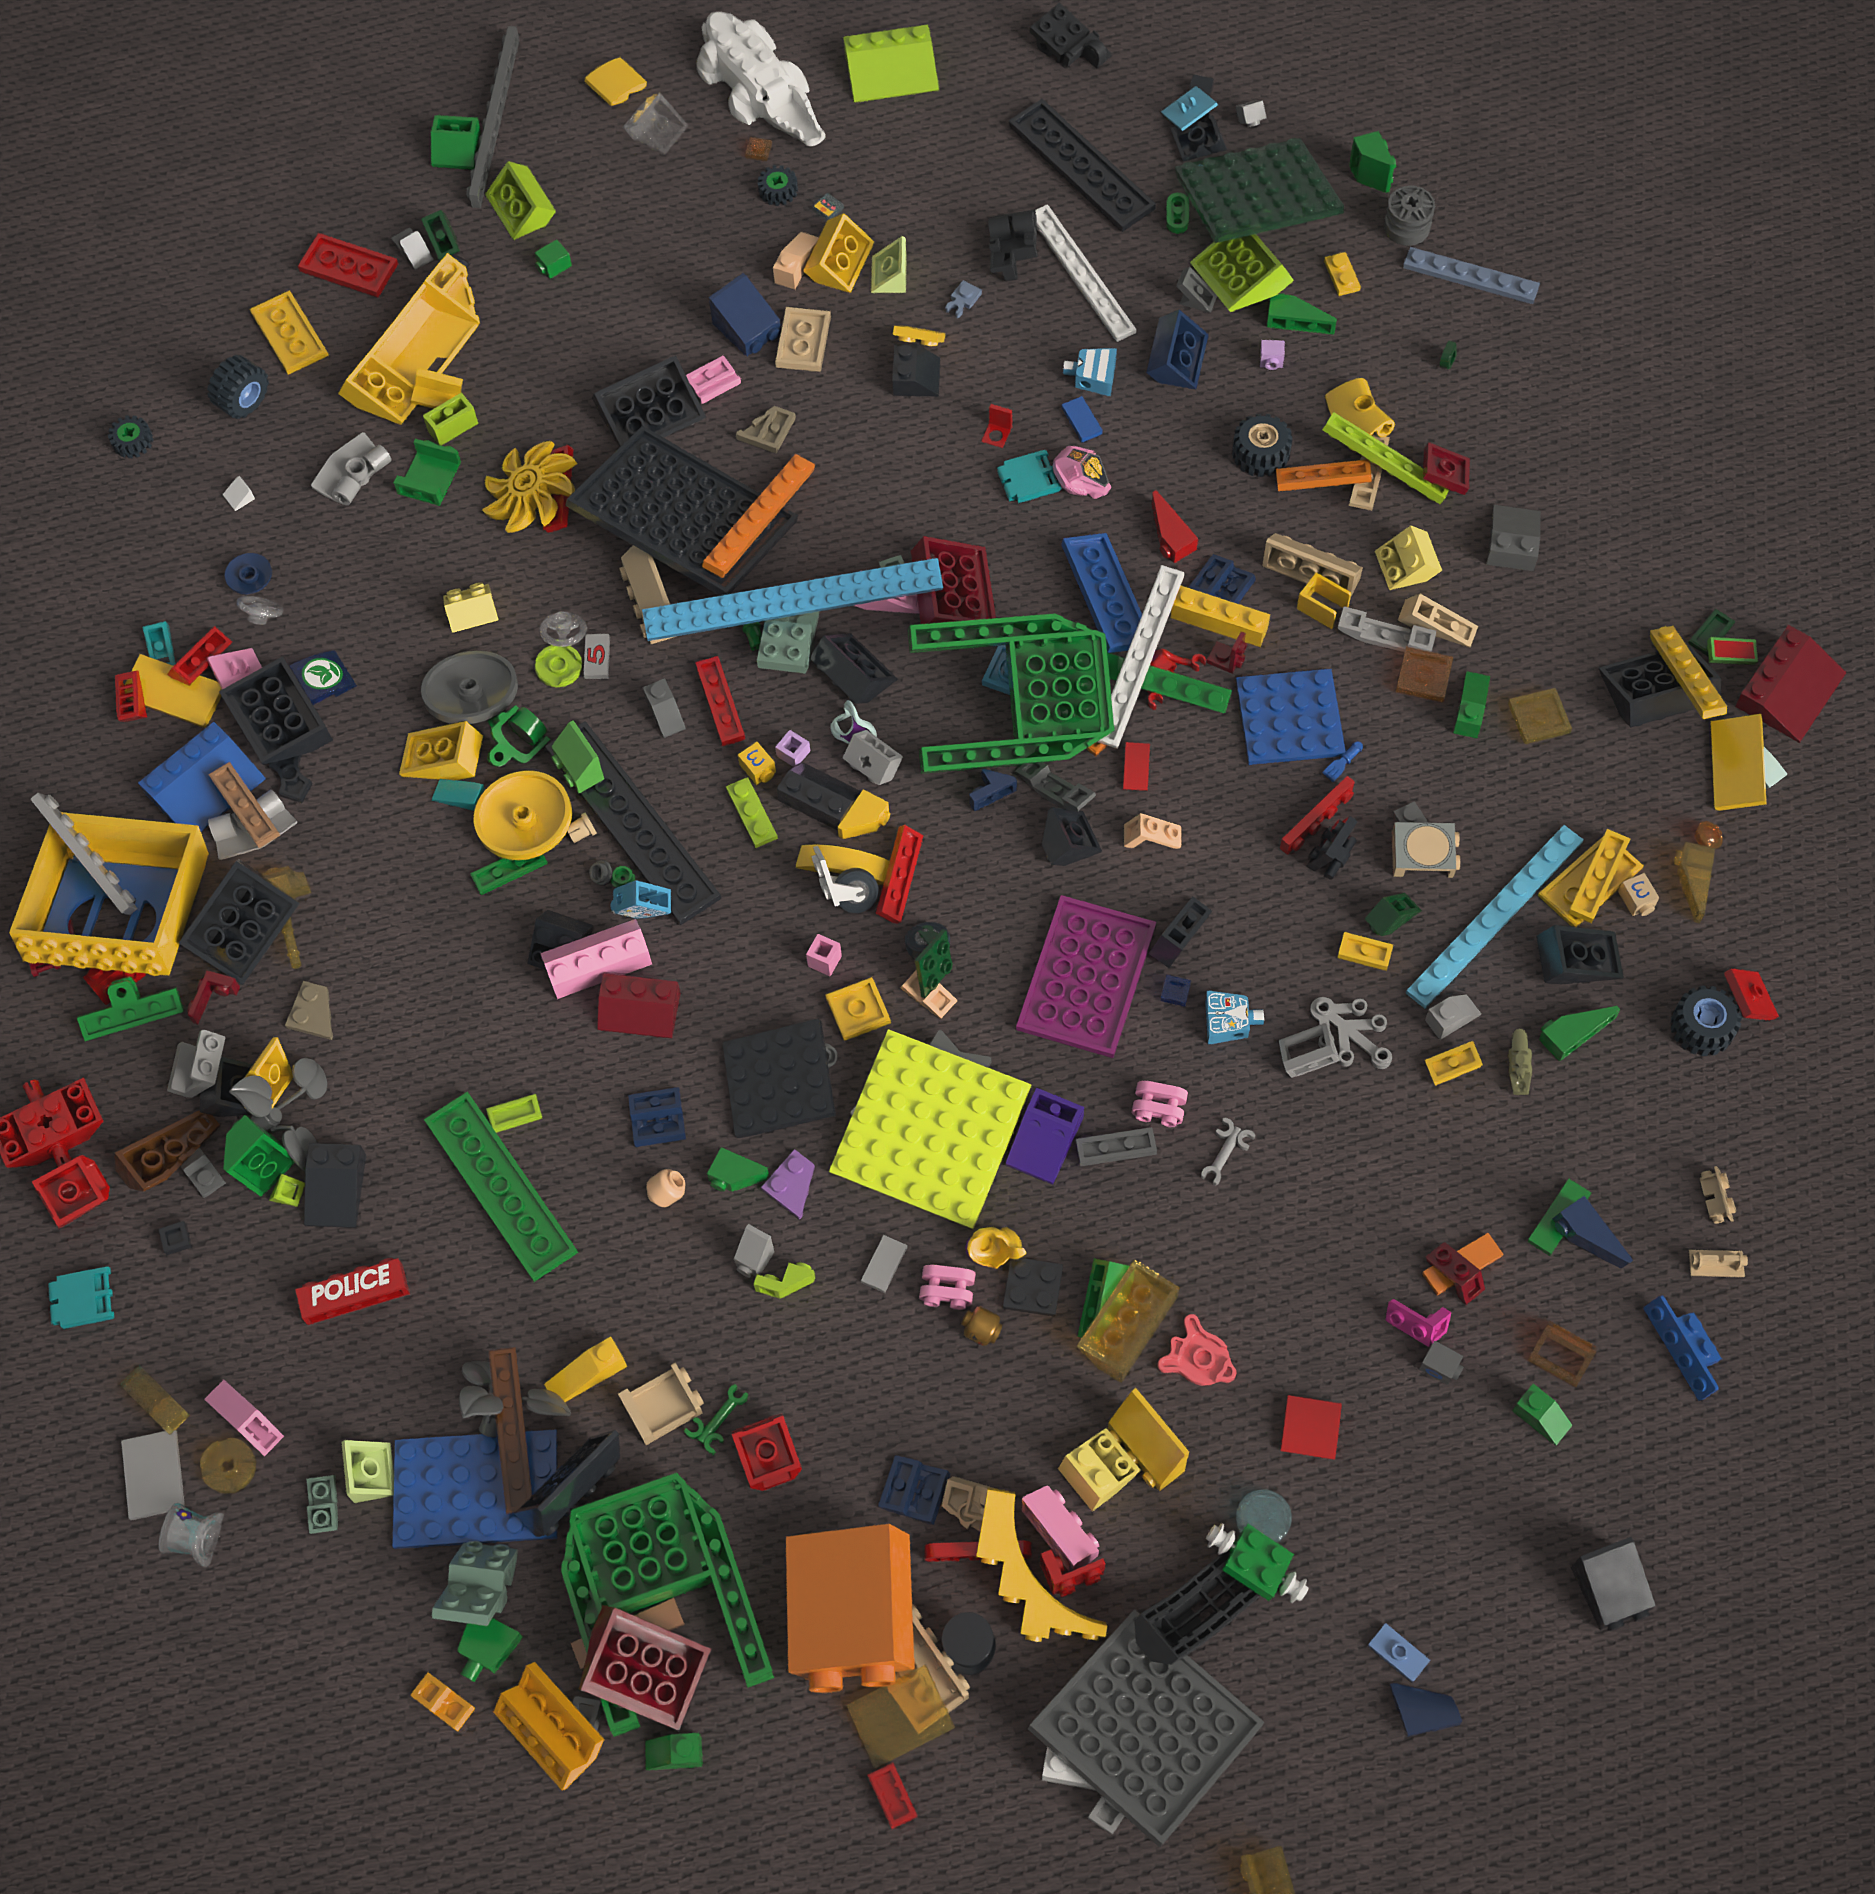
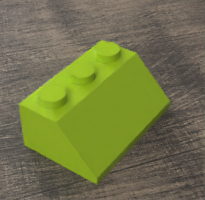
[485,162,556,240]

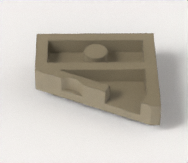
[736,406,796,454]
[285,981,333,1040]

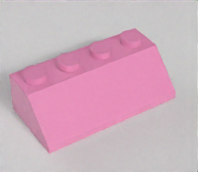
[541,919,652,999]

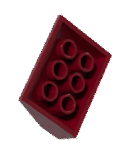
[911,536,996,624]
[1735,625,1847,743]
[579,1605,711,1730]

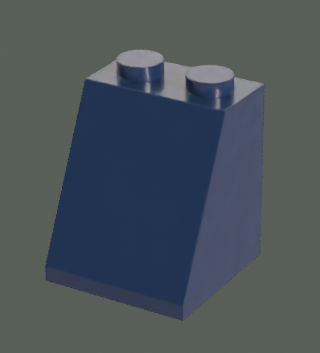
[709,273,781,356]

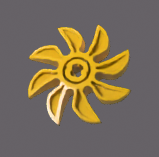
[482,441,578,533]

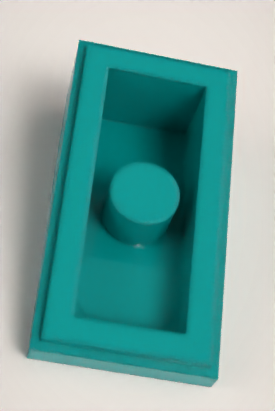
[143,621,176,666]
[432,779,485,811]

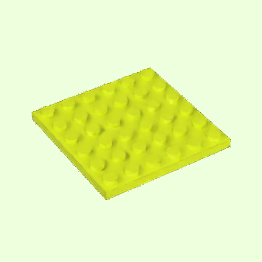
[829,1029,1031,1229]

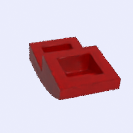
[1123,742,1150,791]

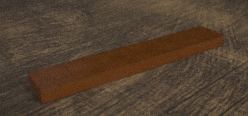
[488,1347,532,1514]

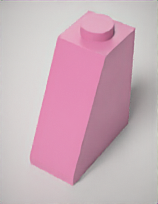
[204,1380,284,1456]

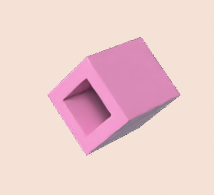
[806,934,842,976]

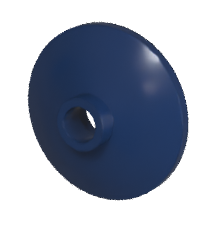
[225,553,272,594]

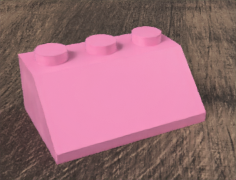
[1022,1485,1099,1572]

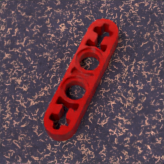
[924,1540,1032,1562]

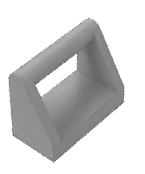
[1279,1022,1340,1078]

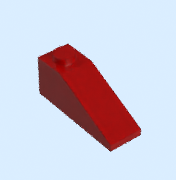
[1152,490,1198,563]

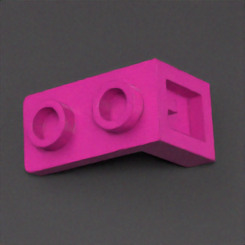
[1385,1299,1451,1347]

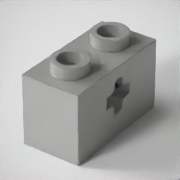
[843,730,903,785]

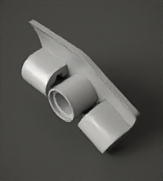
[311,432,392,505]
[208,789,297,860]

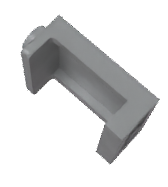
[167,1030,225,1098]

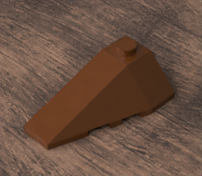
[115,1110,220,1192]

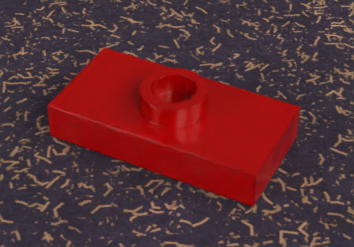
[868,1763,918,1829]

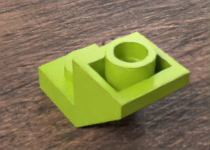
[754,1262,815,1299]

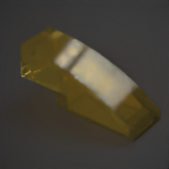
[120,1365,190,1435]

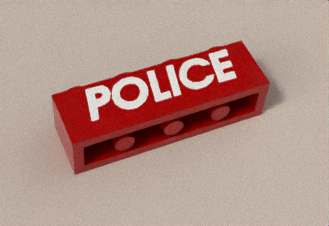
[295,1258,410,1325]

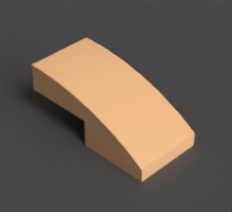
[900,970,957,1019]

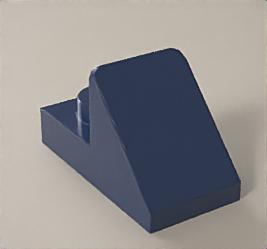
[969,769,1017,812]

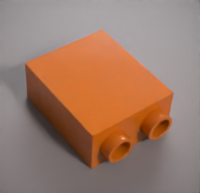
[786,1524,914,1693]

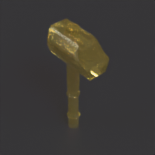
[262,866,312,969]

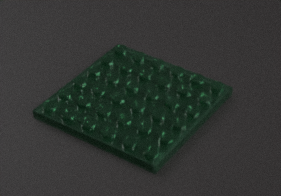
[1175,138,1344,243]

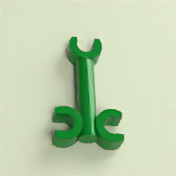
[684,1384,748,1455]

